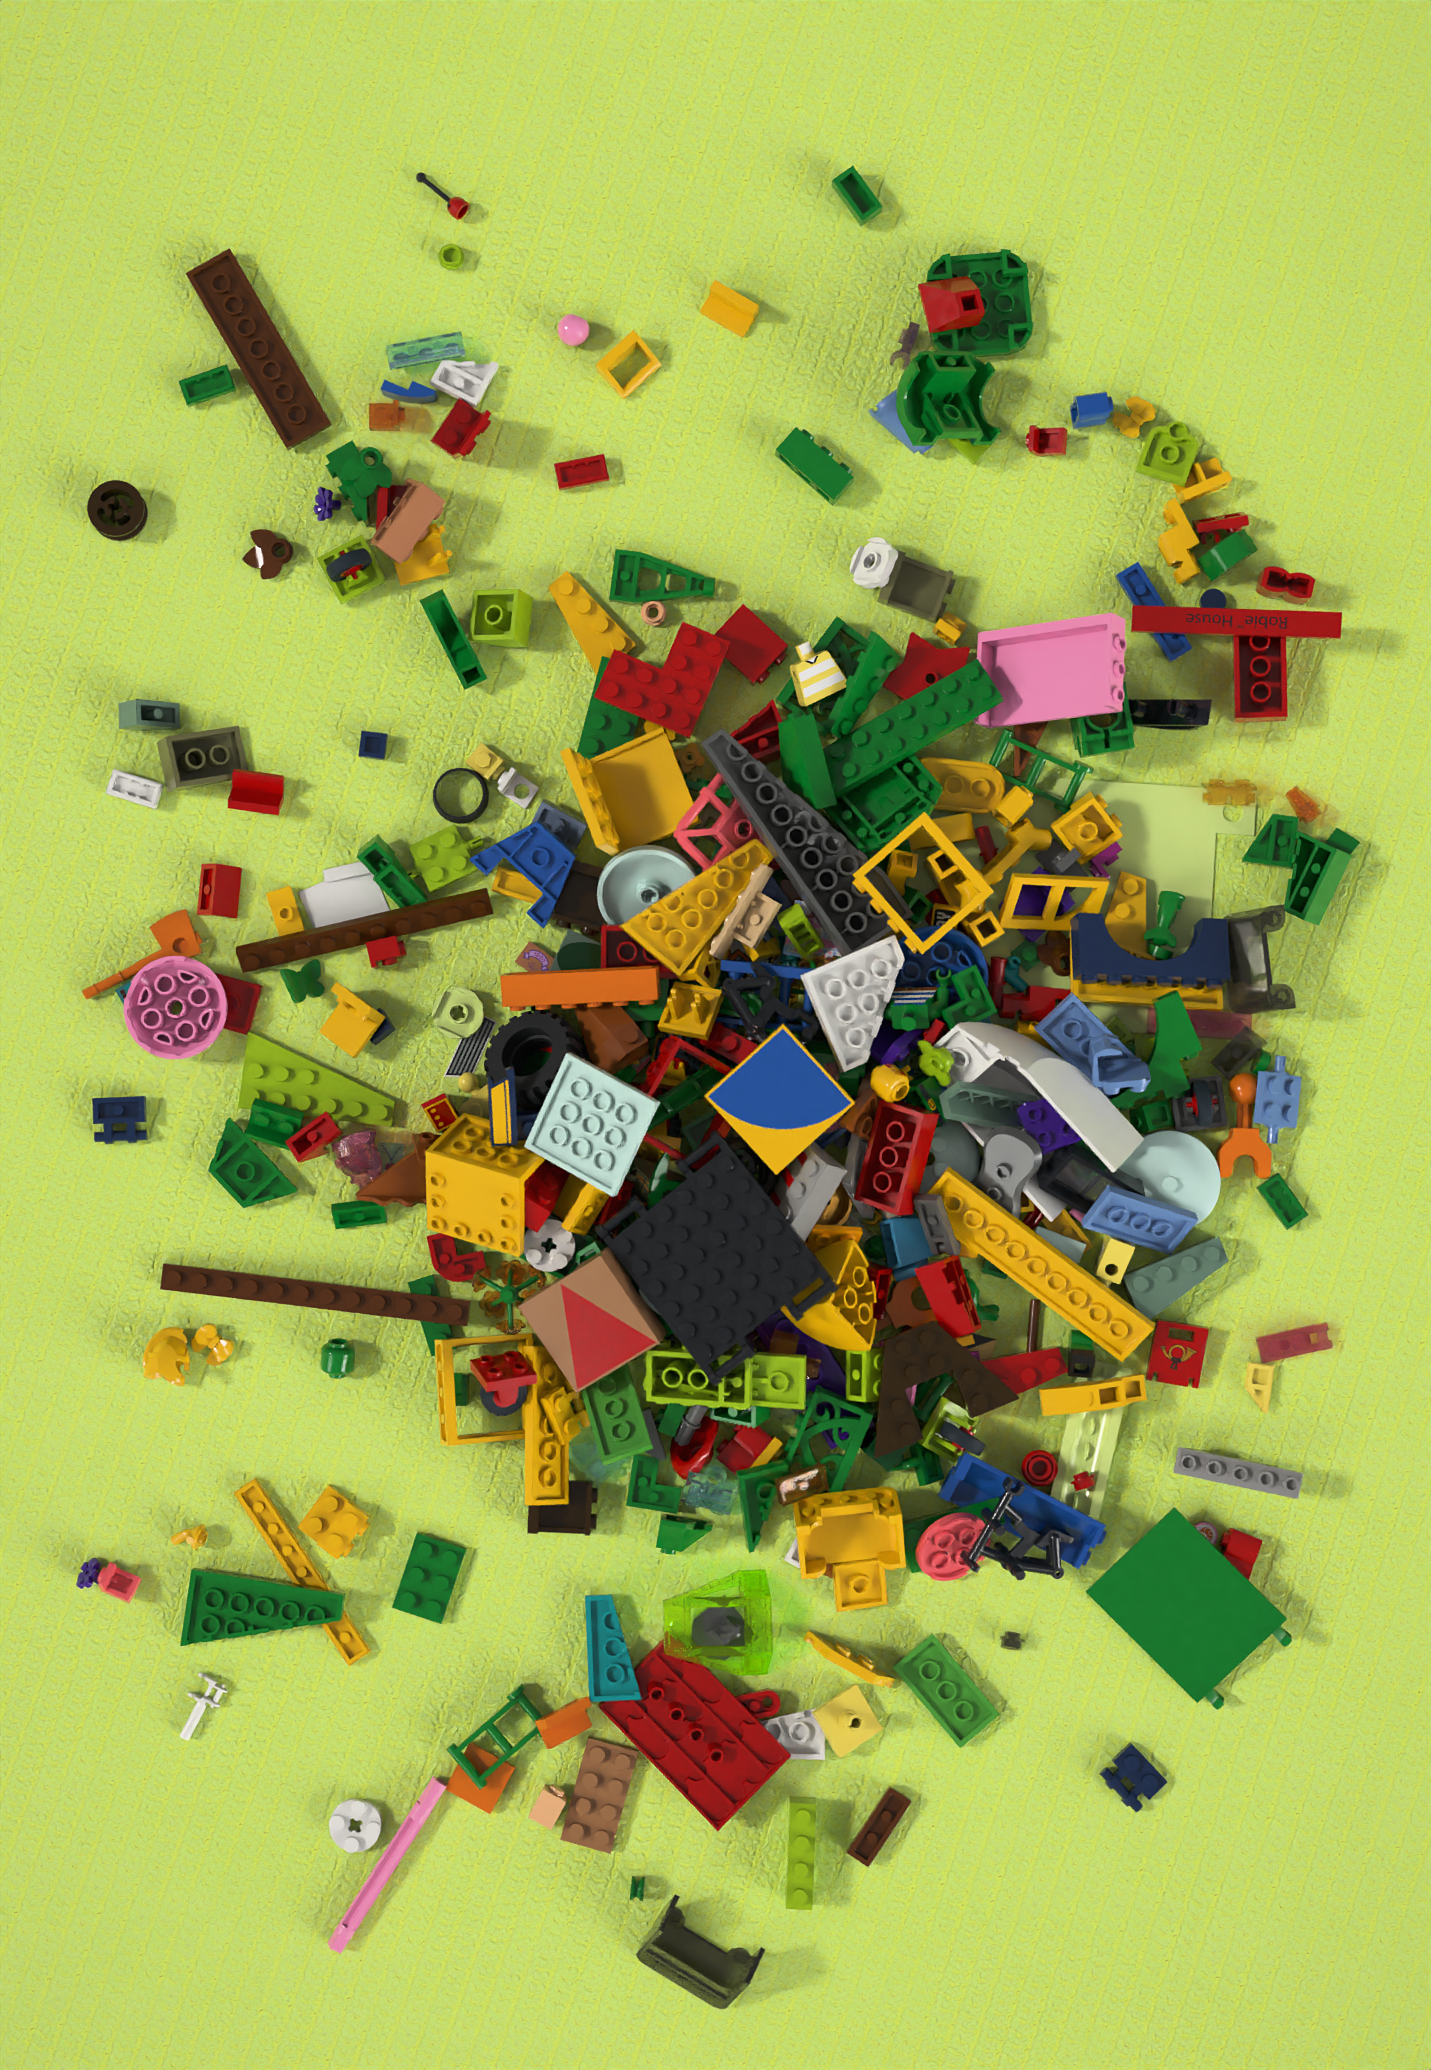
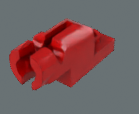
[998,985,1071,1022]

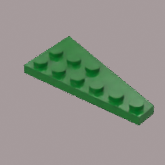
[180,1568,346,1646]

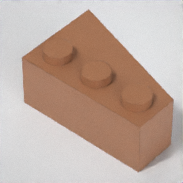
[370,478,446,564]

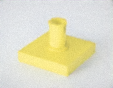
[811,1684,883,1758]

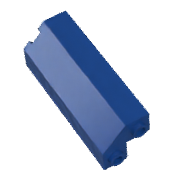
[937,1451,1107,1569]

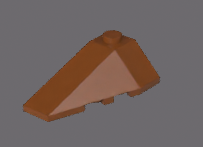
[574,1002,648,1075]

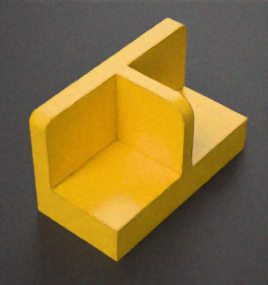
[1172,458,1232,506]

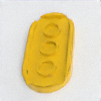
[918,757,1006,814]

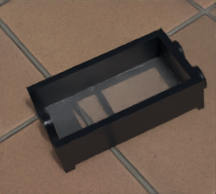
[1037,1143,1146,1215]

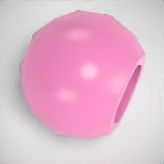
[557,314,590,346]

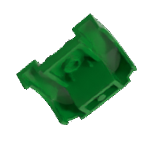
[896,351,1002,446]

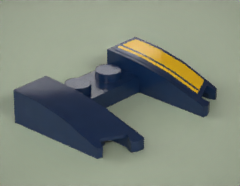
[487,1066,540,1146]

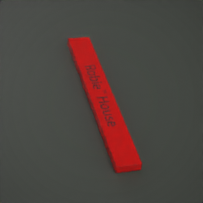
[1131,605,1342,640]

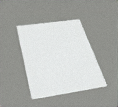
[298,872,390,928]

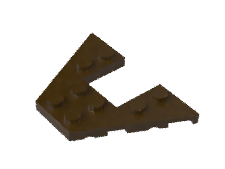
[873,1320,1019,1458]

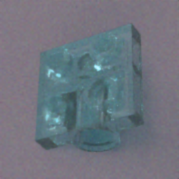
[680,1465,740,1516]

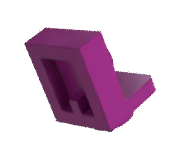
[1088,841,1122,879]

